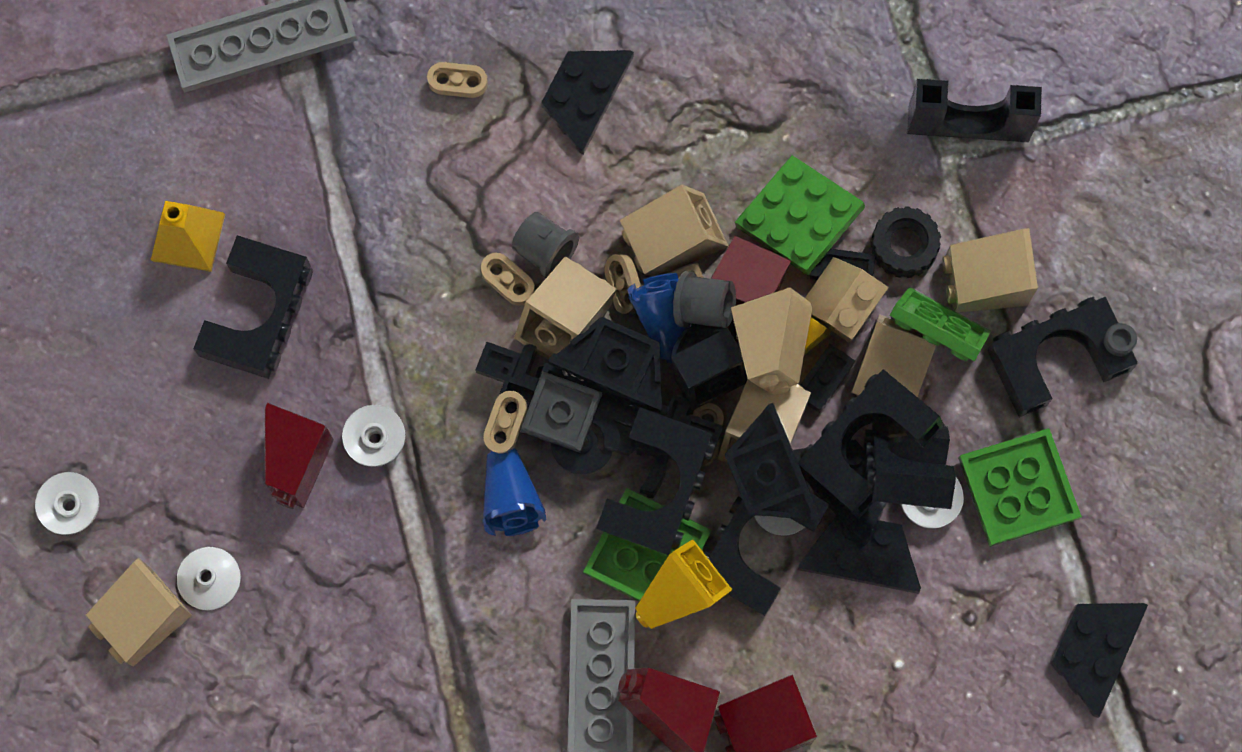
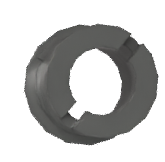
[512,212,579,278]
[673,271,736,328]

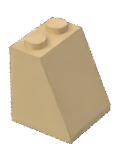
[620,184,729,276]
[942,228,1038,313]
[514,256,617,360]
[805,257,889,343]
[731,287,812,394]
[852,314,936,398]
[718,380,811,463]
[86,558,192,667]

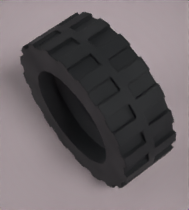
[871,206,941,278]

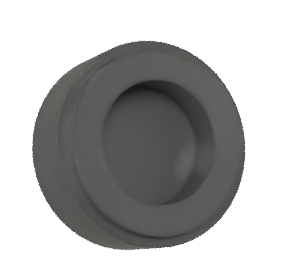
[1104,323,1137,356]

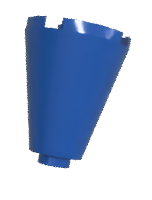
[627,273,690,363]
[483,448,546,536]

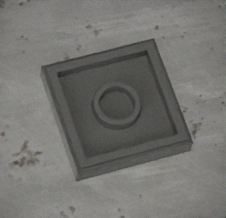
[520,372,602,453]

